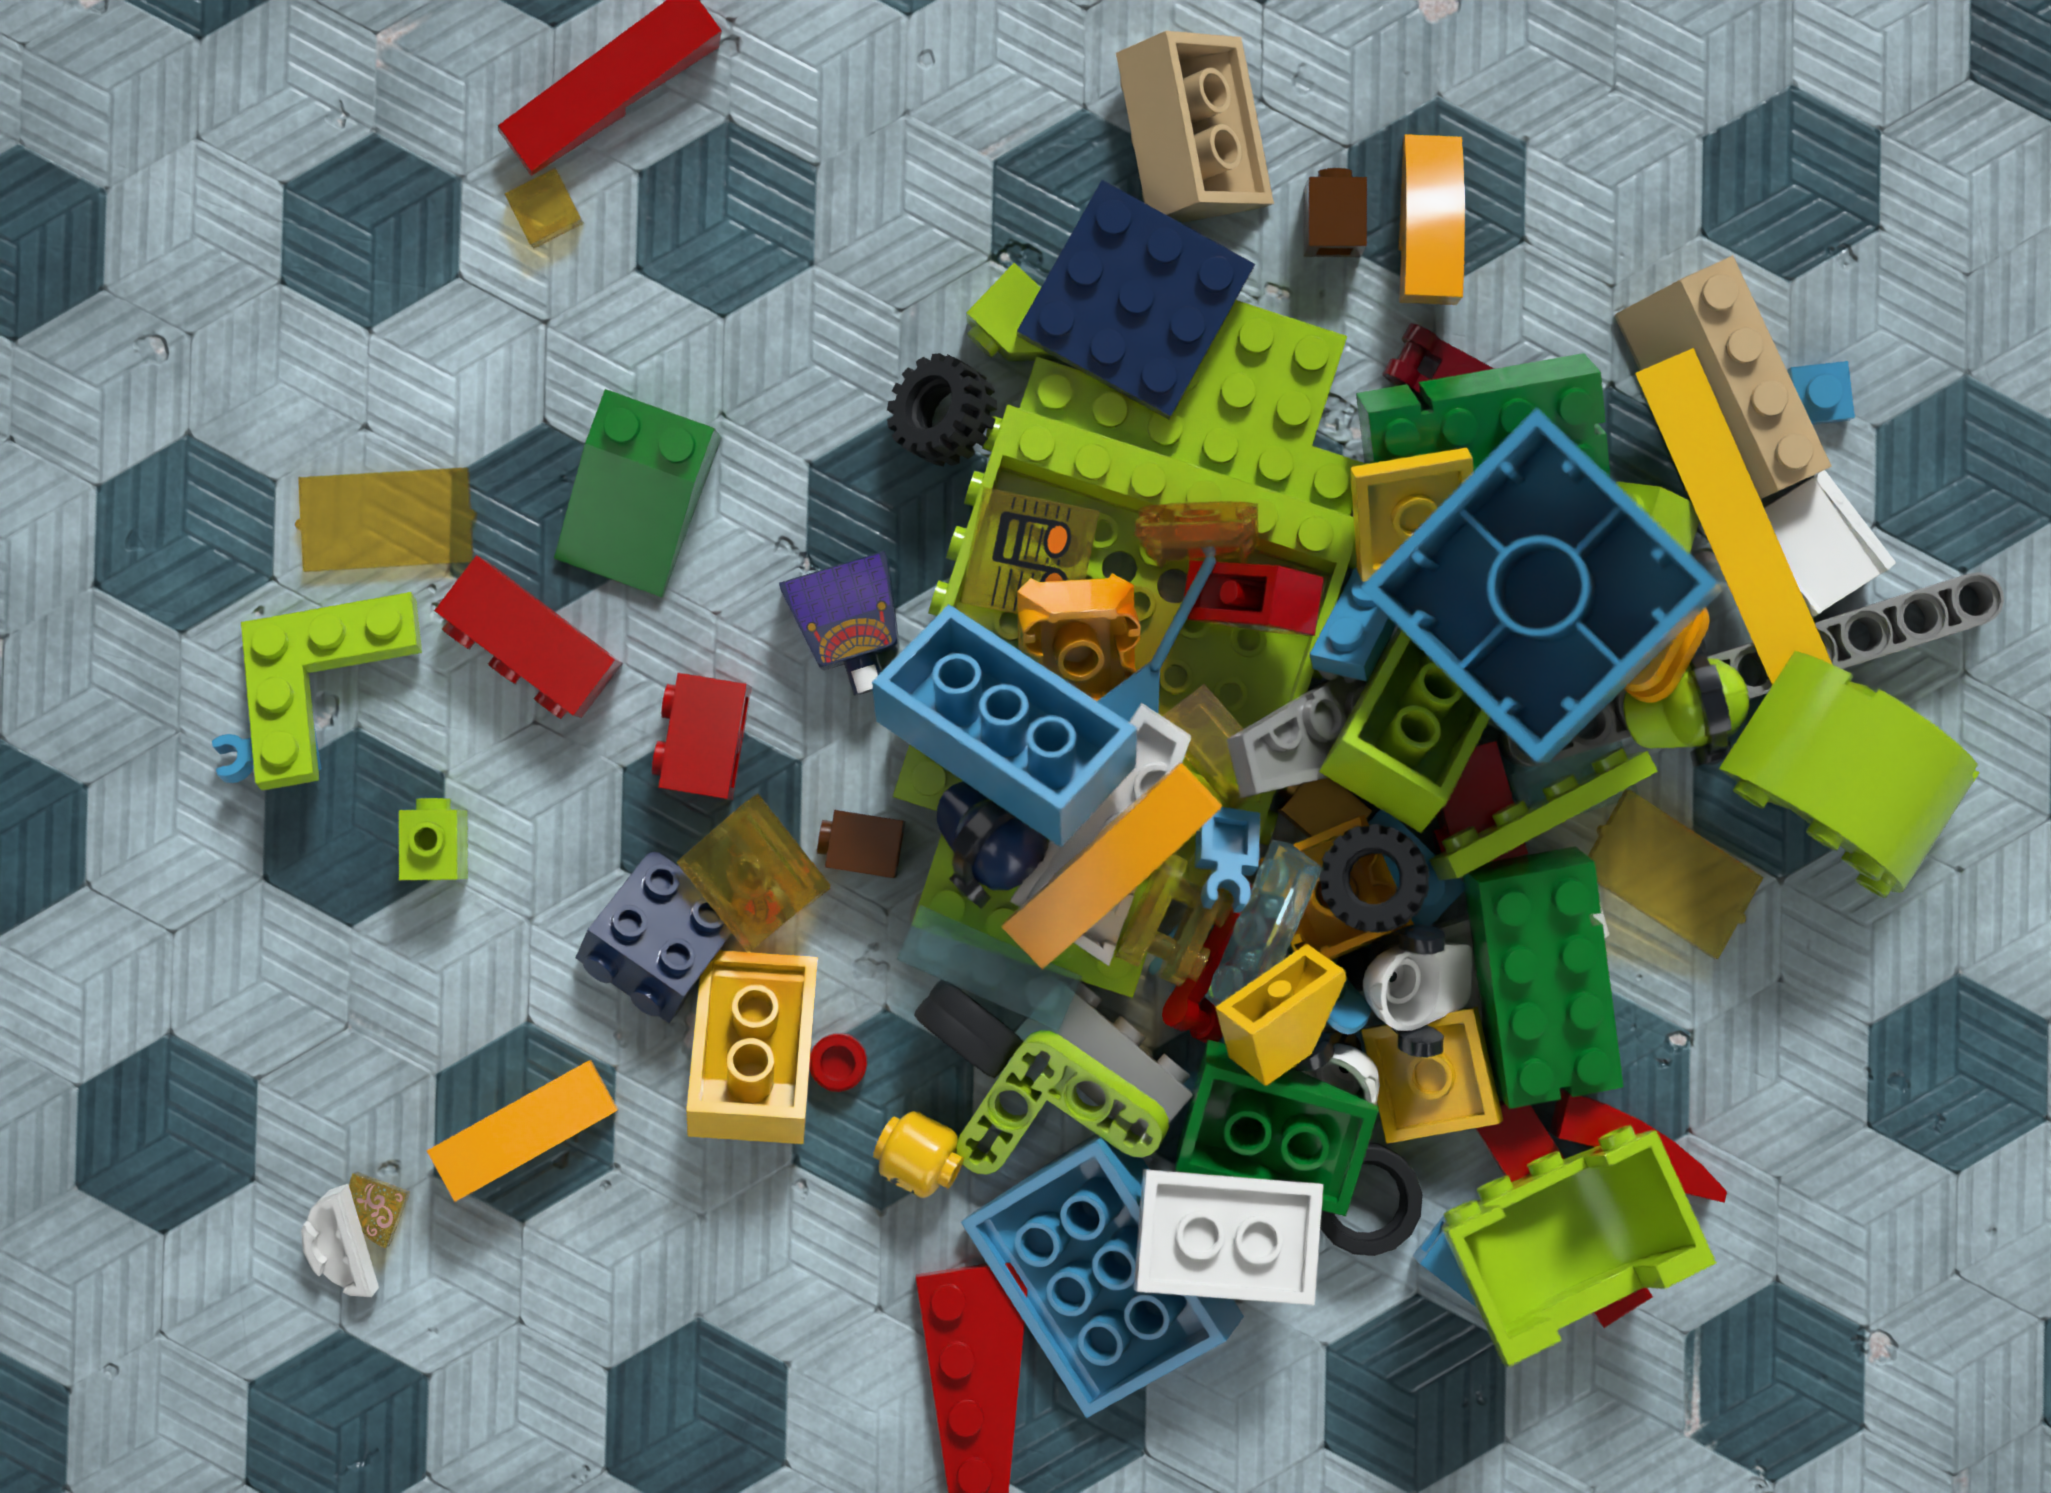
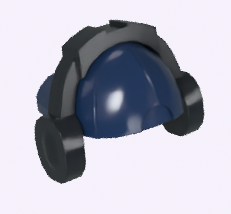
[937,781,1048,909]

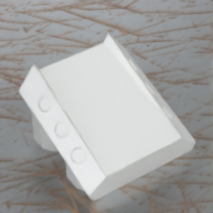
[1764,470,1896,618]

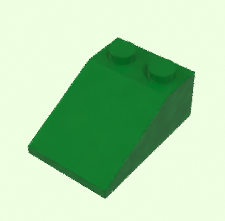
[554,389,722,598]
[1175,1039,1379,1217]

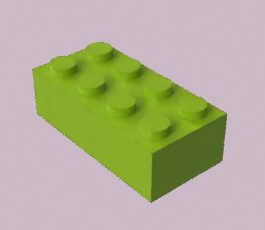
[1319,626,1490,833]

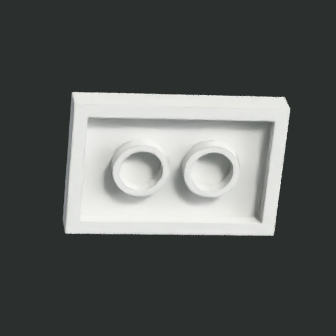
[1134,1169,1323,1305]

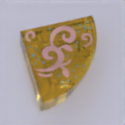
[349,1171,410,1248]

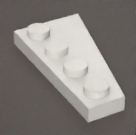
[1010,703,1191,966]

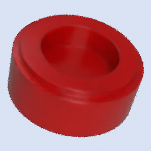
[809,1033,868,1092]

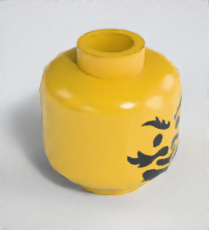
[873,1111,964,1198]

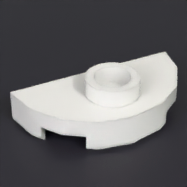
[301,1184,379,1297]

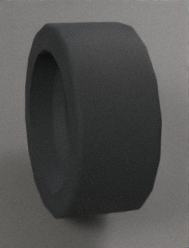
[1320,1142,1423,1256]

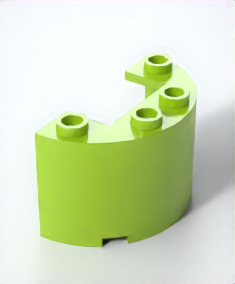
[1719,651,1980,899]
[1442,1125,1717,1367]

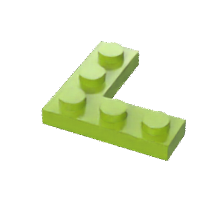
[241,592,422,791]

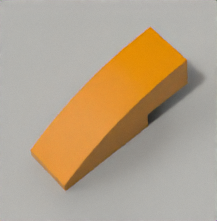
[1399,134,1465,305]
[427,1060,619,1202]

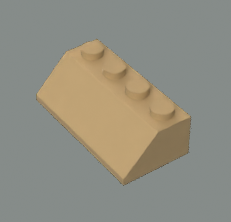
[1614,255,1832,499]

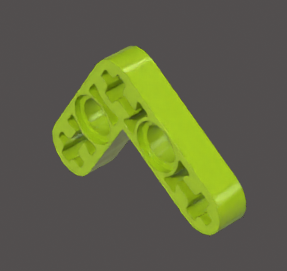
[956,1030,1169,1175]

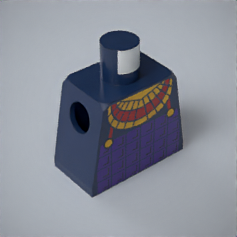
[779,551,900,696]

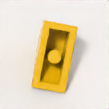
[1215,944,1347,1086]

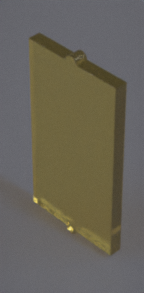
[295,467,477,572]
[1588,789,1764,959]

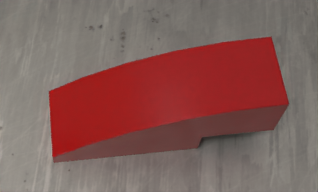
[1549,1088,1727,1203]

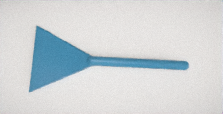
[1097,556,1216,722]

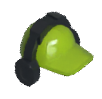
[1623,638,1749,766]

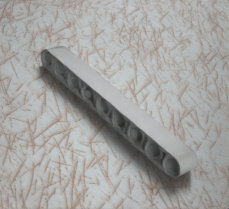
[1499,572,2004,767]

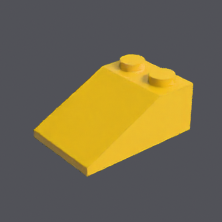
[686,950,818,1144]

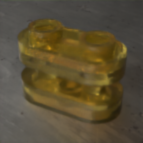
[1115,854,1234,987]

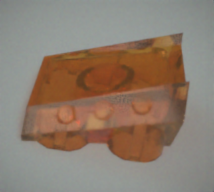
[1134,501,1260,569]

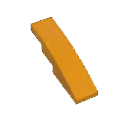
[1001,762,1222,969]

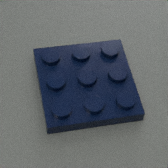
[1017,180,1255,420]

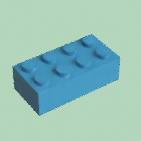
[872,604,1137,848]

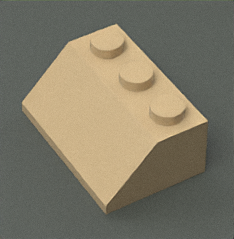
[1116,31,1274,222]

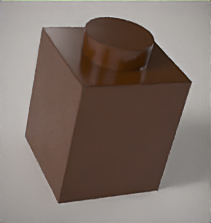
[1303,168,1367,257]
[817,810,906,878]

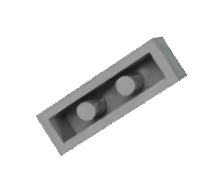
[1014,977,1193,1136]

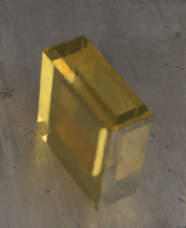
[504,168,584,249]

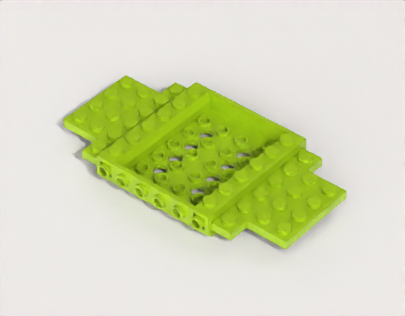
[892,300,1367,998]

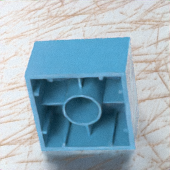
[1360,408,1722,763]

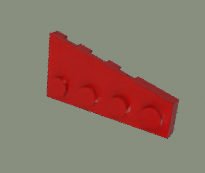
[916,1263,1028,1493]

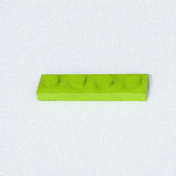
[1429,747,1658,880]

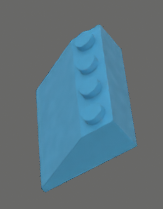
[961,1134,1244,1418]

